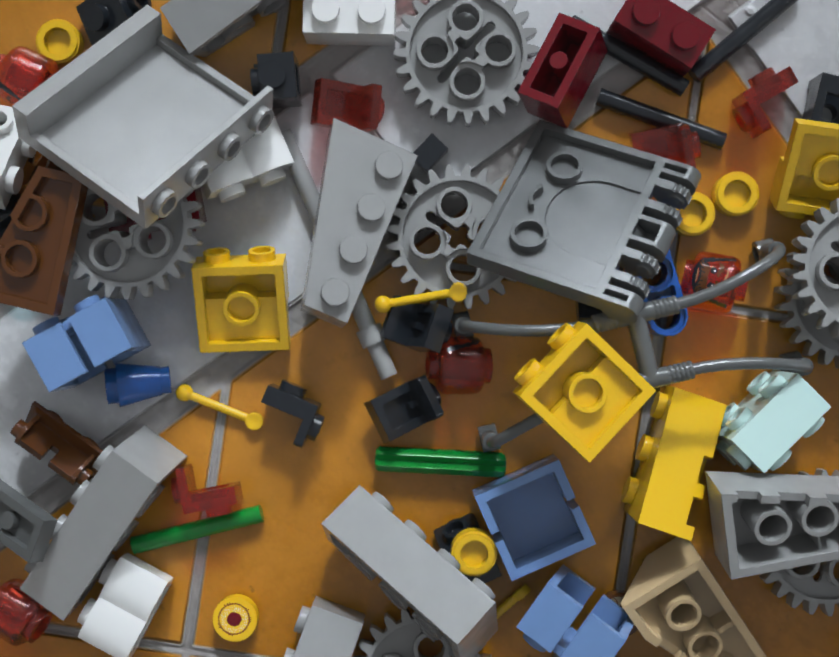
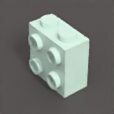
[716,370,831,473]

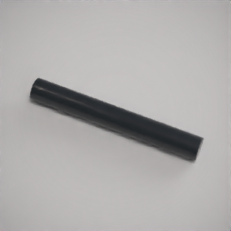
[688,0,798,83]
[573,14,690,97]
[595,88,727,150]

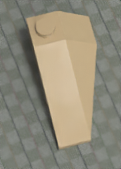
[620,537,767,657]

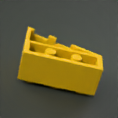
[621,385,727,542]

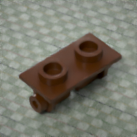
[10,401,103,485]

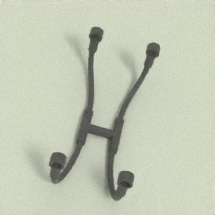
[451,238,814,453]

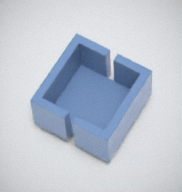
[22,294,151,392]
[472,454,596,581]
[516,564,634,657]

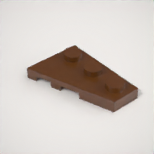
[0,166,88,316]

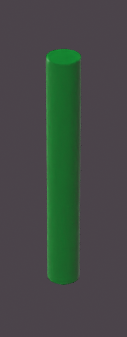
[130,505,264,554]

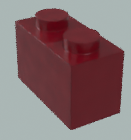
[606,0,716,77]
[518,13,608,128]

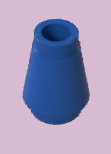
[104,363,172,407]

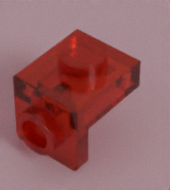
[732,66,799,138]
[310,78,385,132]
[629,122,701,168]
[171,464,243,517]

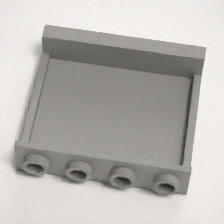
[12,5,274,229]

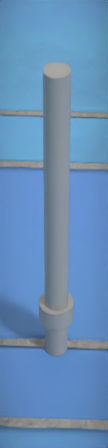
[282,129,397,380]

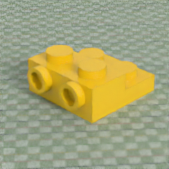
[769,118,839,219]
[191,246,291,353]
[512,321,656,463]

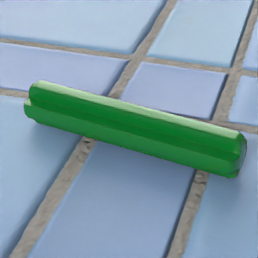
[375,446,506,478]

